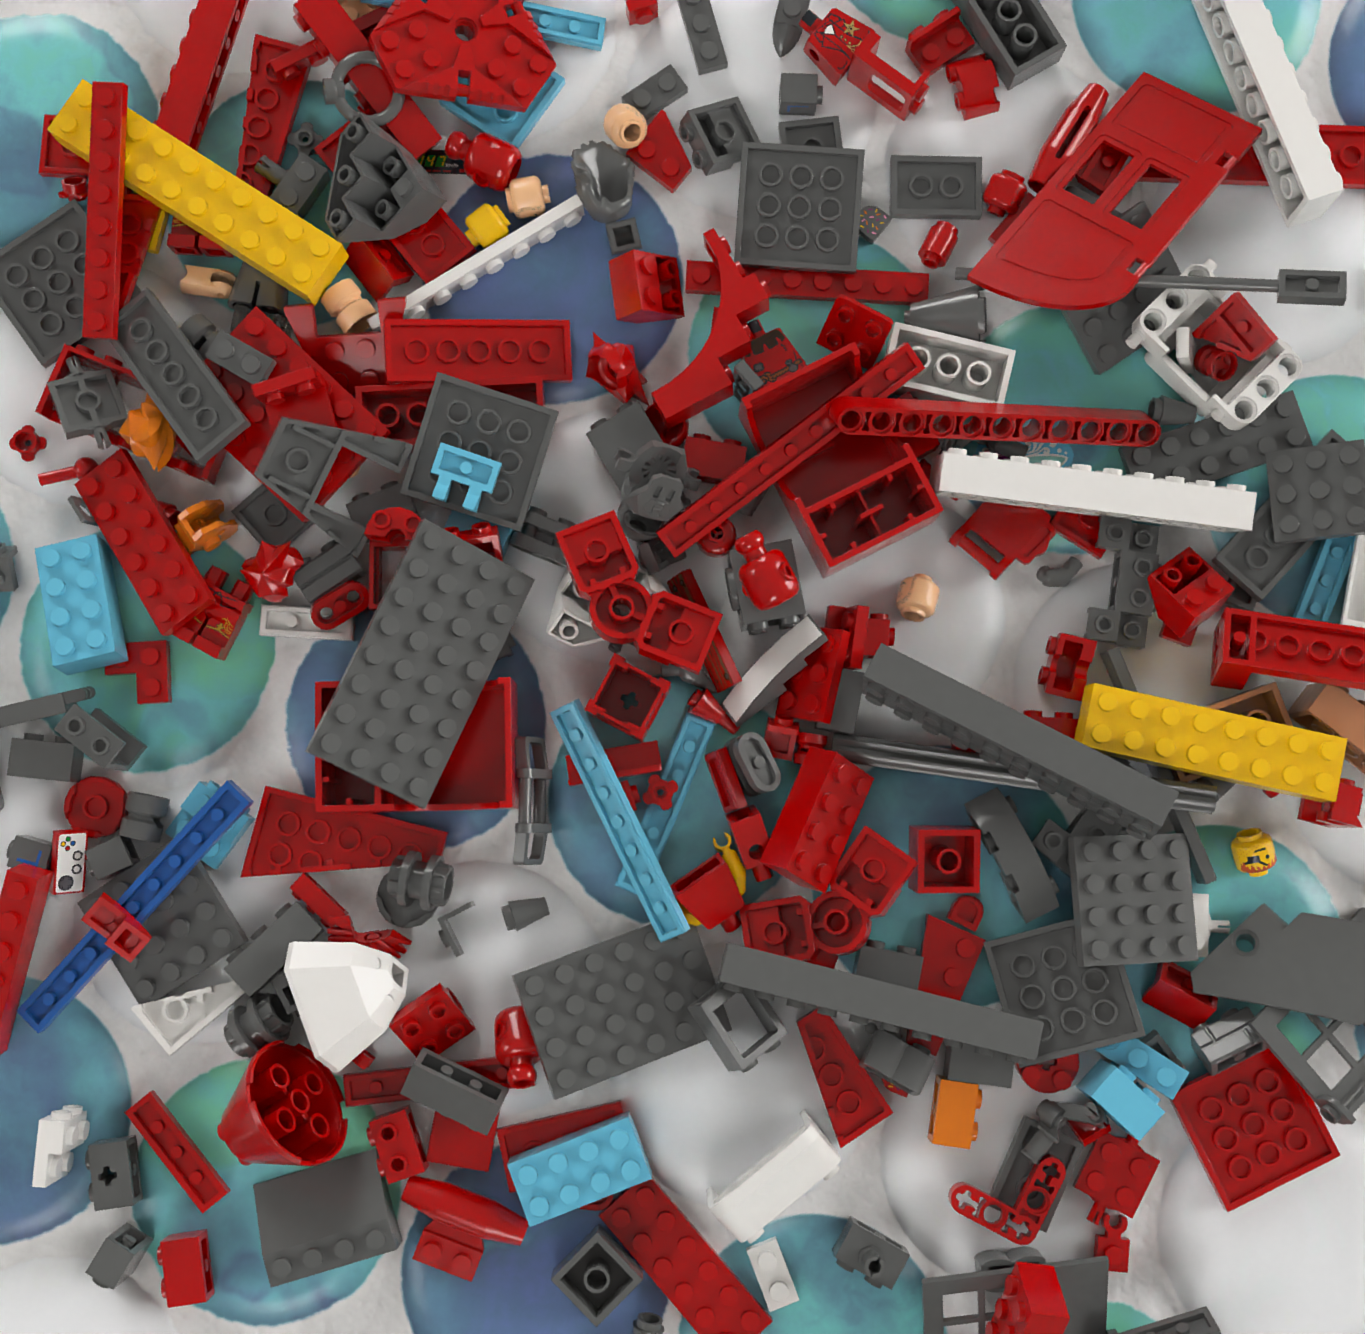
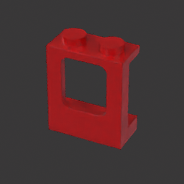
[847,30,930,121]

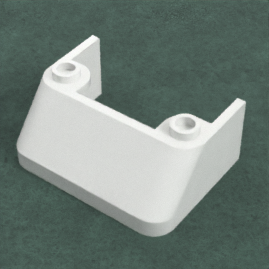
[706,1109,841,1243]

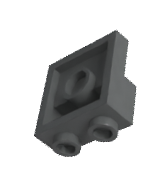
[679,96,761,176]

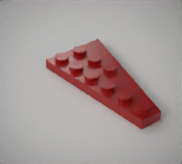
[240,786,449,877]

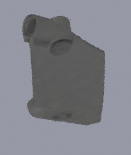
[1191,903,1365,1026]

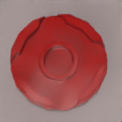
[64,776,129,838]

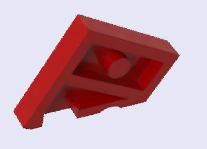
[626,109,692,193]
[1192,292,1278,362]

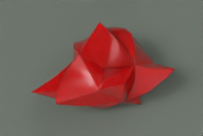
[586,332,649,406]
[240,540,305,602]

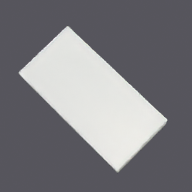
[1176,327,1196,374]

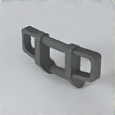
[513,736,552,865]

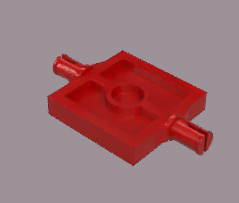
[1072,1133,1160,1225]

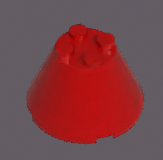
[217,1040,348,1166]

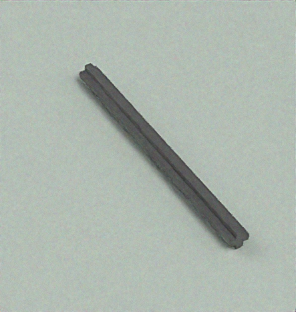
[831,733,1217,814]

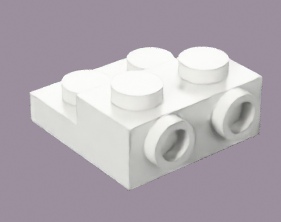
[32,1105,90,1188]

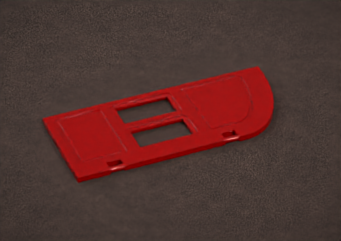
[967,72,1263,310]

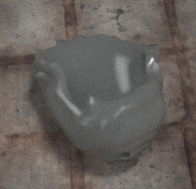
[570,140,635,224]

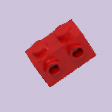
[366,1104,429,1185]

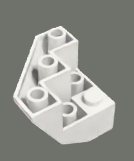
[546,556,669,647]
[284,941,409,1073]

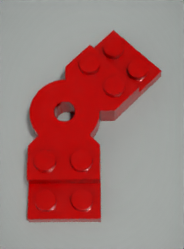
[555,510,723,675]
[739,825,919,962]

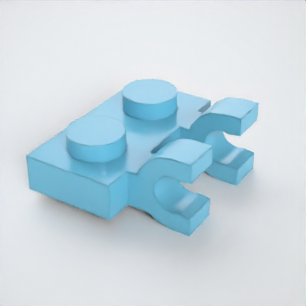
[431,442,502,513]

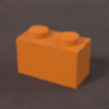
[927,1075,982,1149]

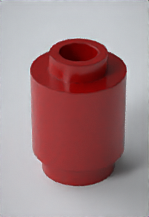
[918,221,958,269]

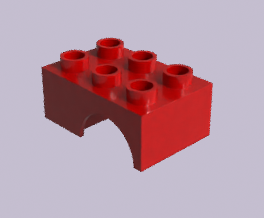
[738,342,944,579]
[315,677,519,814]

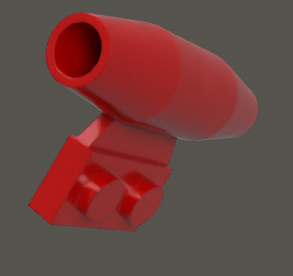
[1027,83,1129,196]
[400,1175,529,1282]

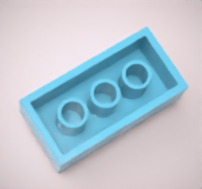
[35,534,128,676]
[507,1111,652,1227]

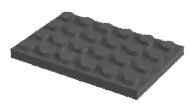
[511,924,732,1100]

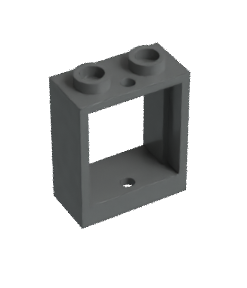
[687,982,788,1073]

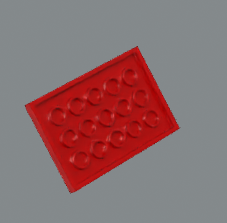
[205,306,392,524]

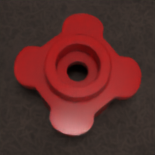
[58,176,88,202]
[9,425,47,462]
[642,775,678,810]

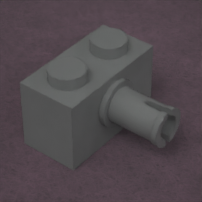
[254,151,330,219]
[832,1216,910,1290]

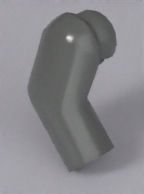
[1036,556,1083,587]

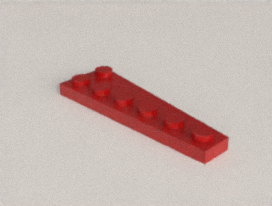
[236,34,312,198]

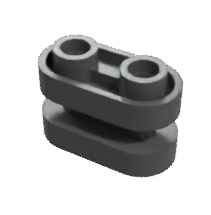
[508,506,576,567]
[724,732,781,797]

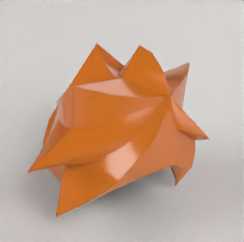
[118,393,177,472]

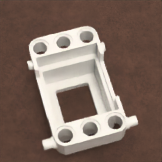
[1125,259,1303,430]

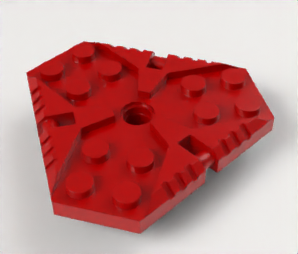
[368,0,557,113]

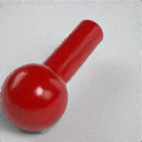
[37,457,98,486]

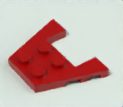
[283,296,407,395]

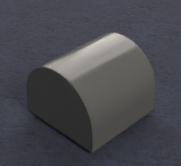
[605,217,642,256]

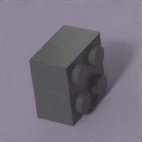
[551,1224,643,1327]

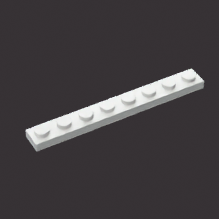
[367,194,585,331]

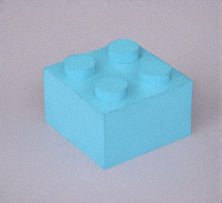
[1076,1058,1165,1141]

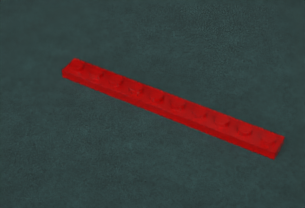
[655,342,925,558]

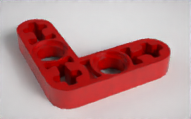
[948,1154,1066,1245]

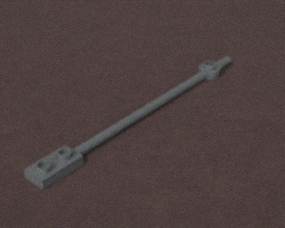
[955,267,1347,306]

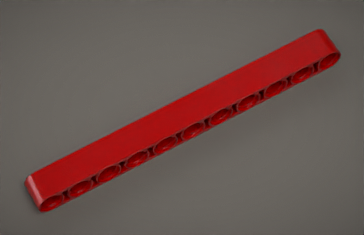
[829,396,1161,447]

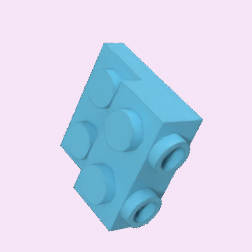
[165,780,255,870]

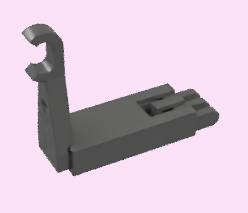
[0,686,96,811]

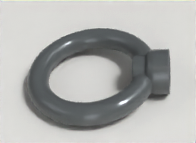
[322,51,405,126]

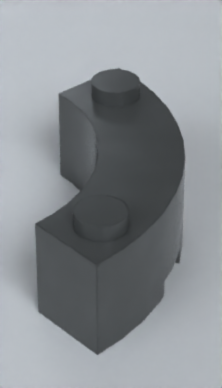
[964,787,1060,924]

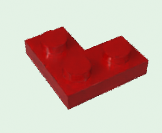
[105,640,172,705]

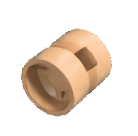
[320,278,377,334]

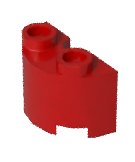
[945,53,1000,121]
[364,507,421,544]
[1038,633,1098,702]

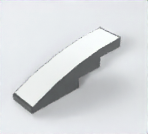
[721,614,829,728]

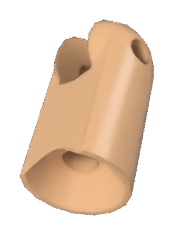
[180,265,236,299]

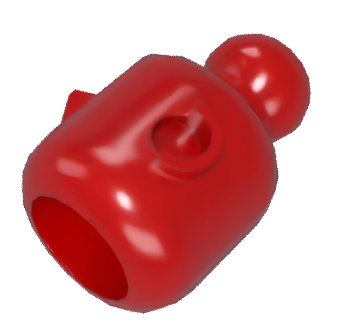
[445,131,522,192]
[734,529,799,611]
[494,1006,540,1089]

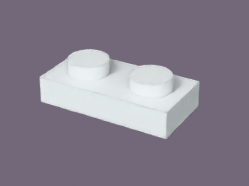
[746,1236,799,1312]

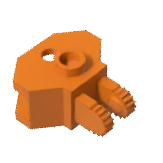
[174,499,238,555]

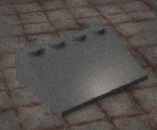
[253,1148,402,1288]

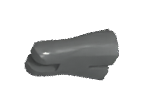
[227,261,288,319]

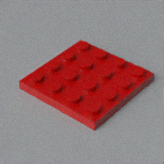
[1169,1048,1341,1212]

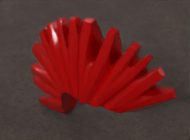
[327,915,412,959]

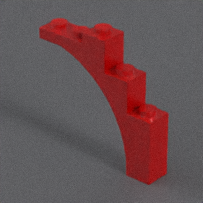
[651,228,772,429]

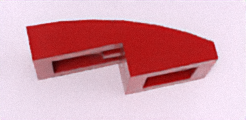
[81,892,152,963]

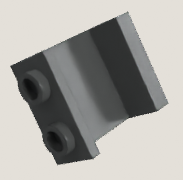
[54,704,148,771]

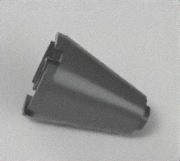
[904,285,987,343]

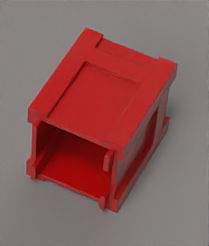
[584,653,671,743]

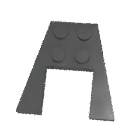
[254,416,413,558]

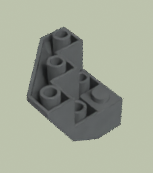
[325,112,446,243]

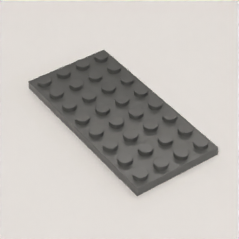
[305,518,535,809]

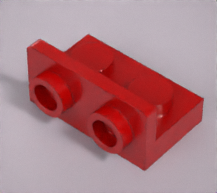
[905,6,976,77]
[824,605,870,670]

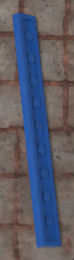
[16,780,254,1033]

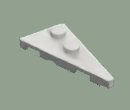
[131,980,246,1056]

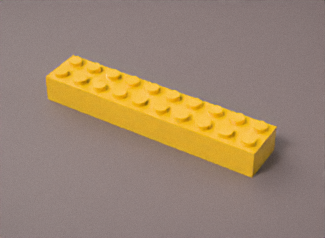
[47,79,349,307]

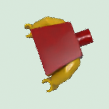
[670,832,746,933]

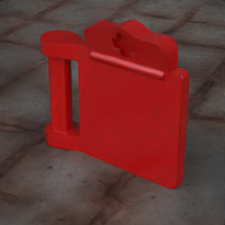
[948,502,1056,581]

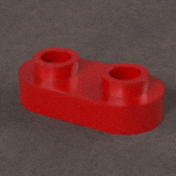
[310,580,369,630]

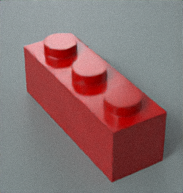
[289,873,349,928]

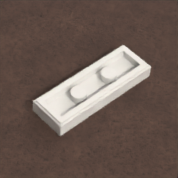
[259,604,356,641]

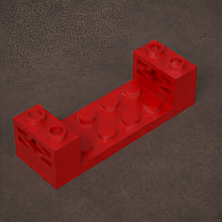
[1210,607,1365,690]

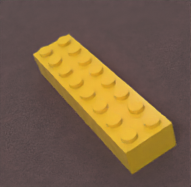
[1074,683,1348,802]

